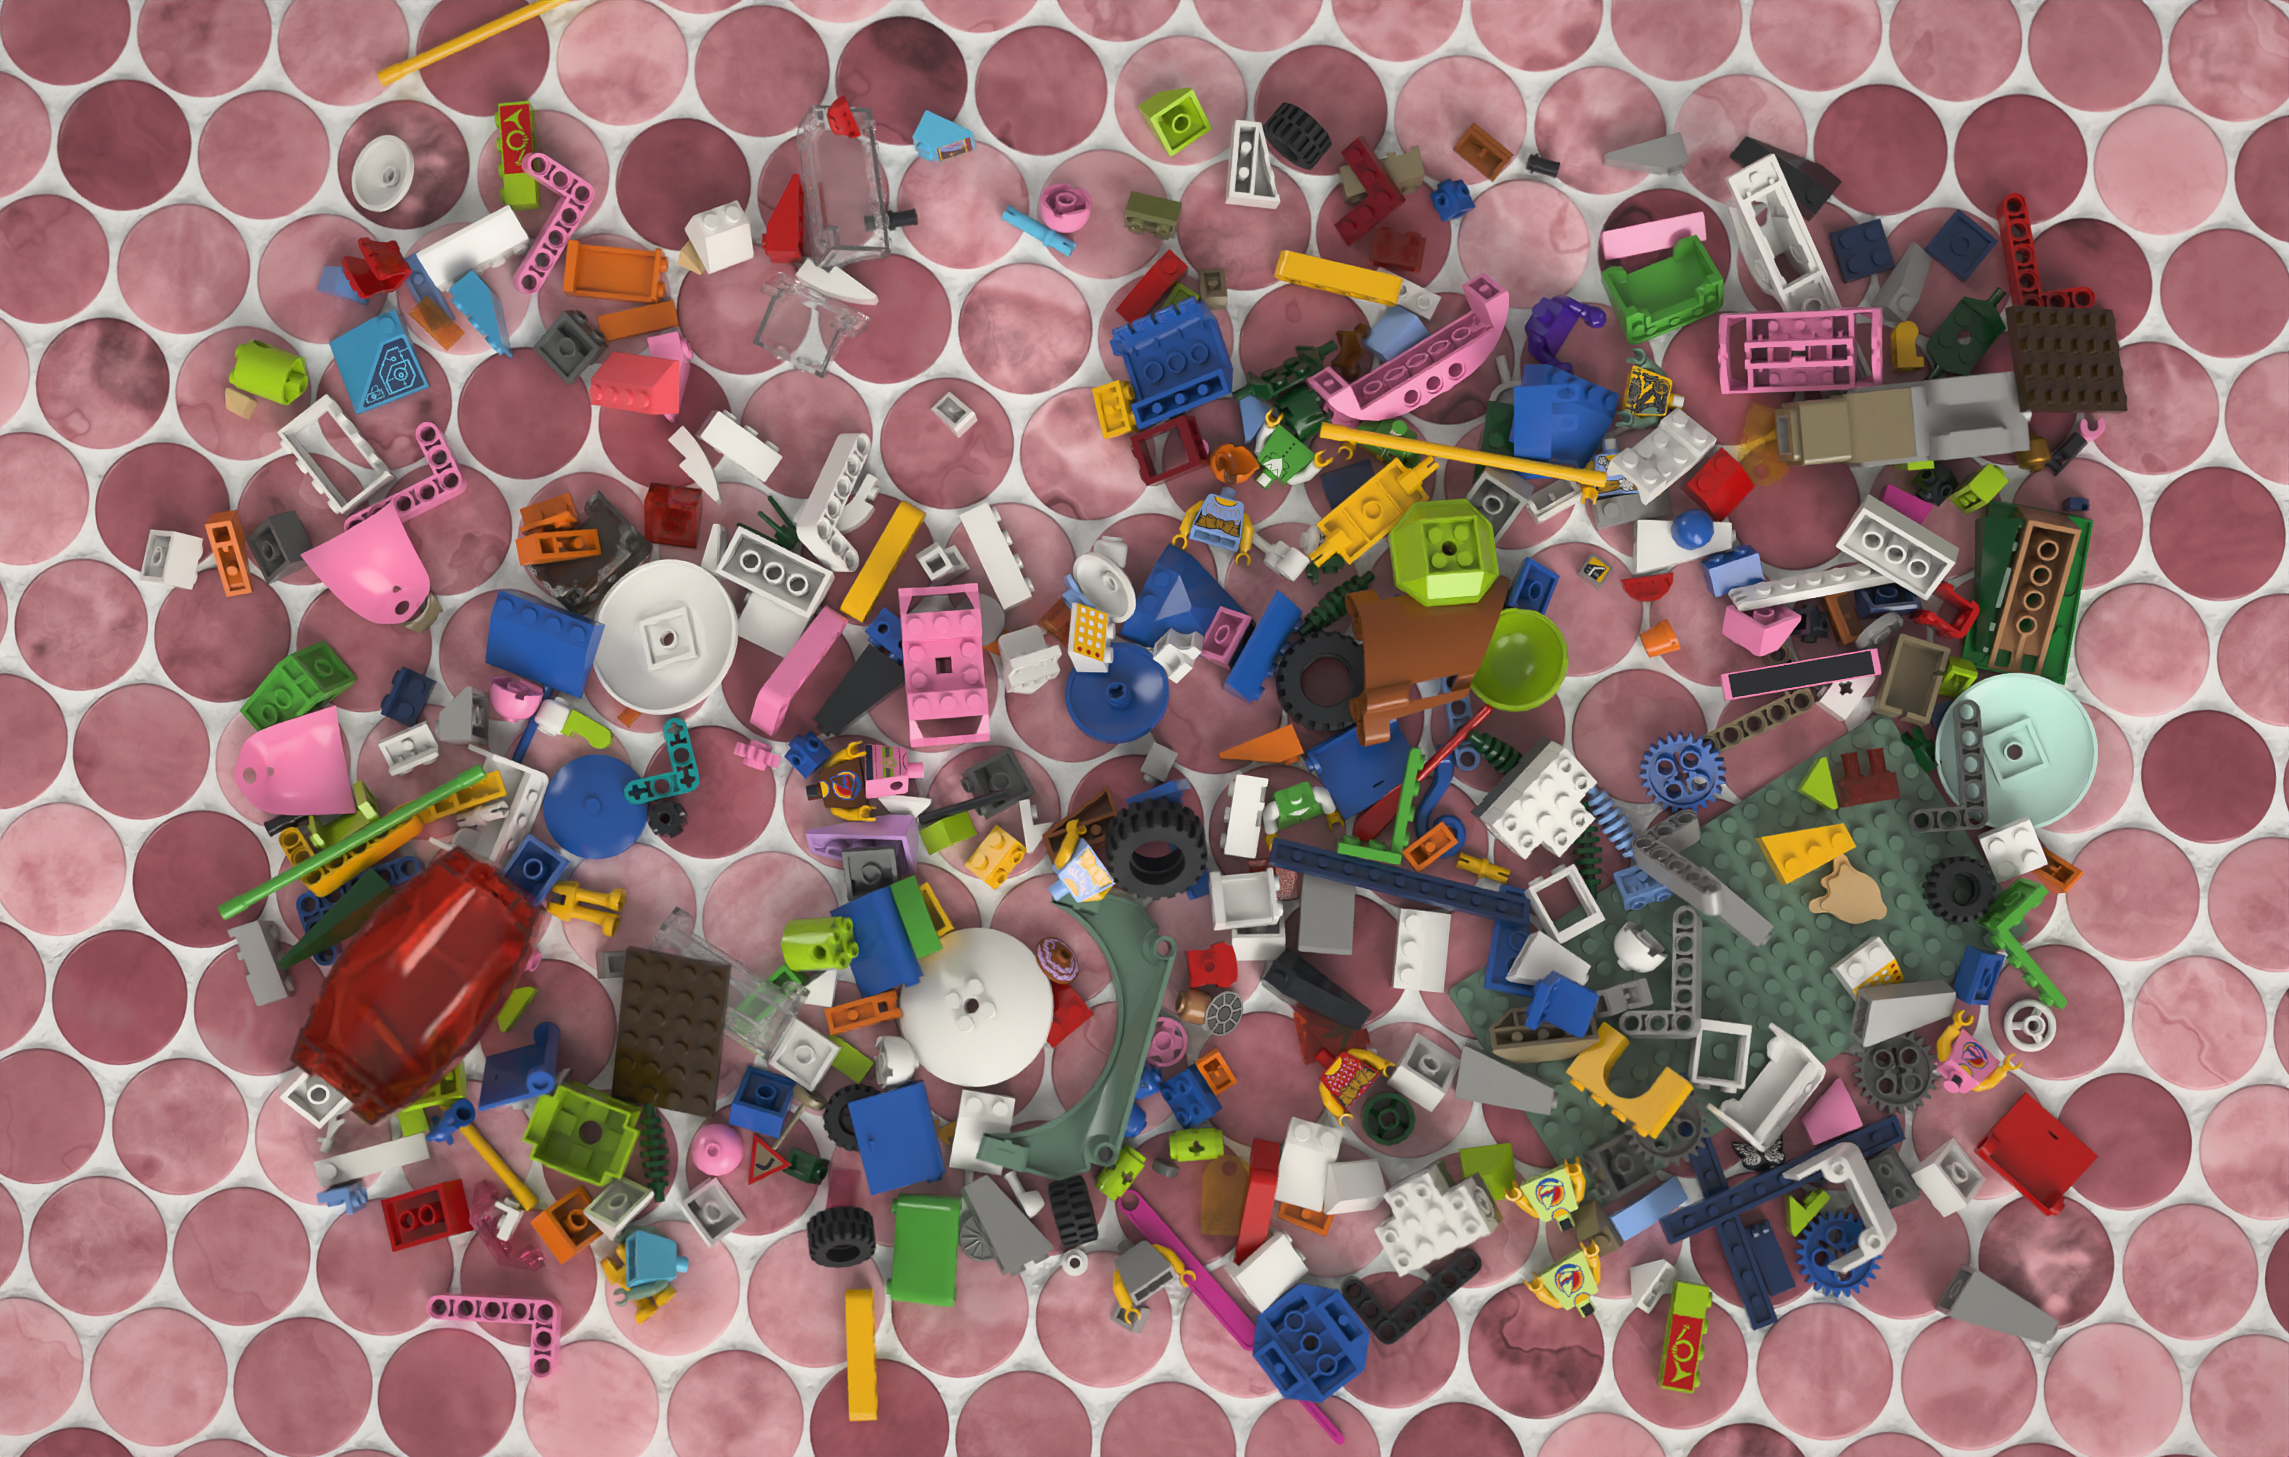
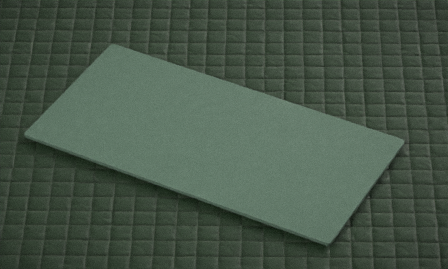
[1448,714,2028,1207]

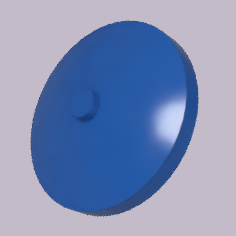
[1065,642,1170,744]
[543,754,650,860]

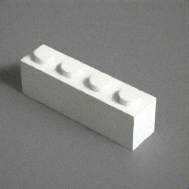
[959,502,1035,612]

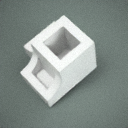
[915,542,970,587]
[1153,628,1204,684]

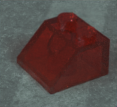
[644,482,703,549]

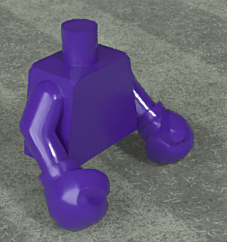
[1524,295,1606,375]

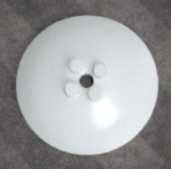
[593,559,738,715]
[899,928,1054,1087]

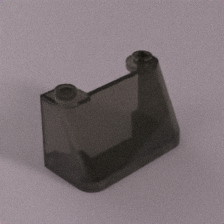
[526,490,652,616]

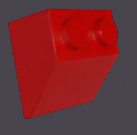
[1681,447,1755,522]

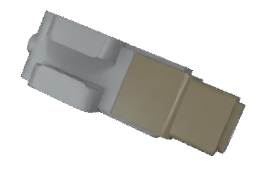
[1775,371,2032,468]

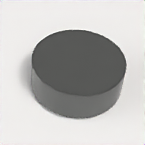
[1152,1158,1179,1178]

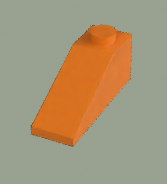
[205,510,253,597]
[515,529,602,566]
[1218,724,1304,766]

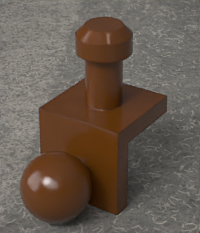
[1331,323,1370,380]

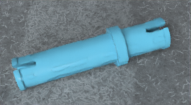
[1002,205,1077,257]

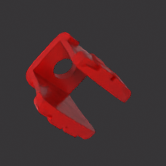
[341,237,412,299]
[1909,580,1979,639]

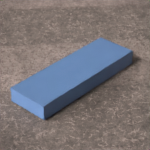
[404,251,456,332]

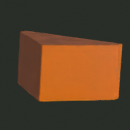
[2031,847,2084,894]
[1194,1047,1237,1096]

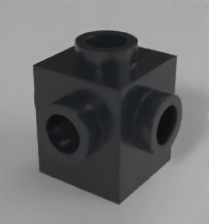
[1911,461,1959,507]
[1790,605,1830,643]
[648,799,688,839]

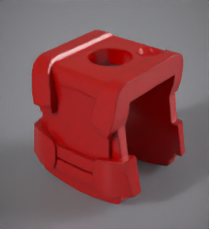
[1184,940,1238,988]

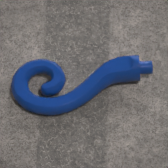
[1414,744,1466,859]

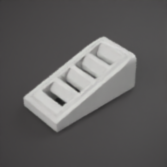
[701,524,728,580]

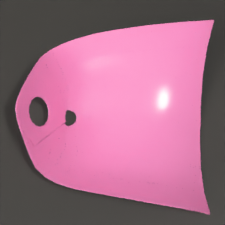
[300,501,430,624]
[234,705,357,815]

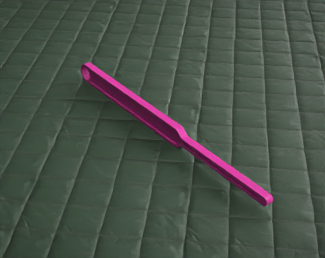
[1118,1189,1345,1445]

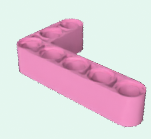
[512,153,594,294]
[344,422,467,531]
[750,605,849,737]
[426,1292,562,1379]

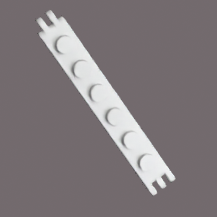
[1728,563,1894,612]

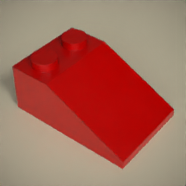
[762,174,804,263]
[1046,979,1094,1048]
[381,1179,473,1252]

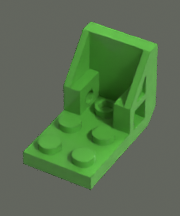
[239,640,357,732]

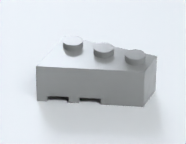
[227,920,296,1006]

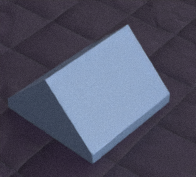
[1362,305,1431,363]

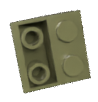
[1124,191,1182,240]

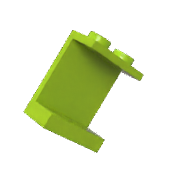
[307,779,381,850]

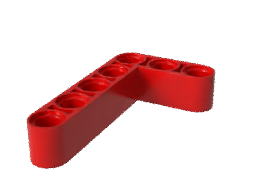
[1996,193,2095,308]
[1231,1138,1280,1280]

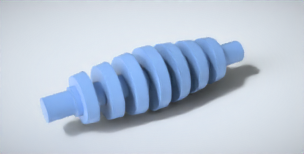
[1587,785,1637,865]

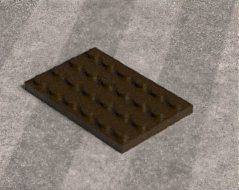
[2005,305,2128,413]
[611,946,732,1119]

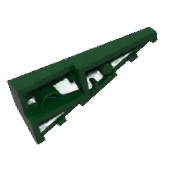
[1974,517,2025,653]
[277,868,411,971]

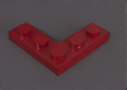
[1334,136,1406,246]

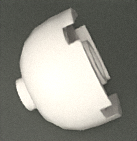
[1614,921,1668,973]
[874,1035,919,1089]

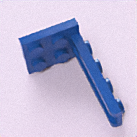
[1126,778,1209,901]

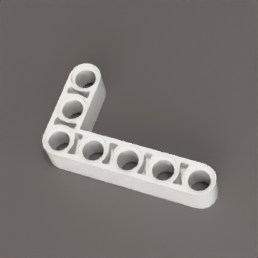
[796,433,871,572]

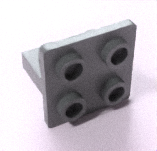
[1866,1146,1920,1210]

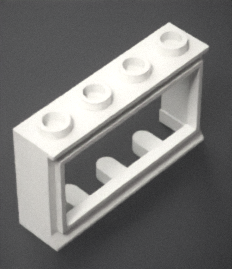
[277,394,397,517]

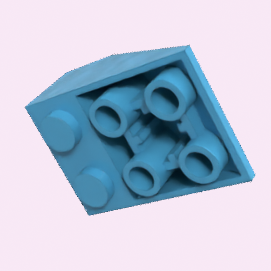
[448,270,513,358]

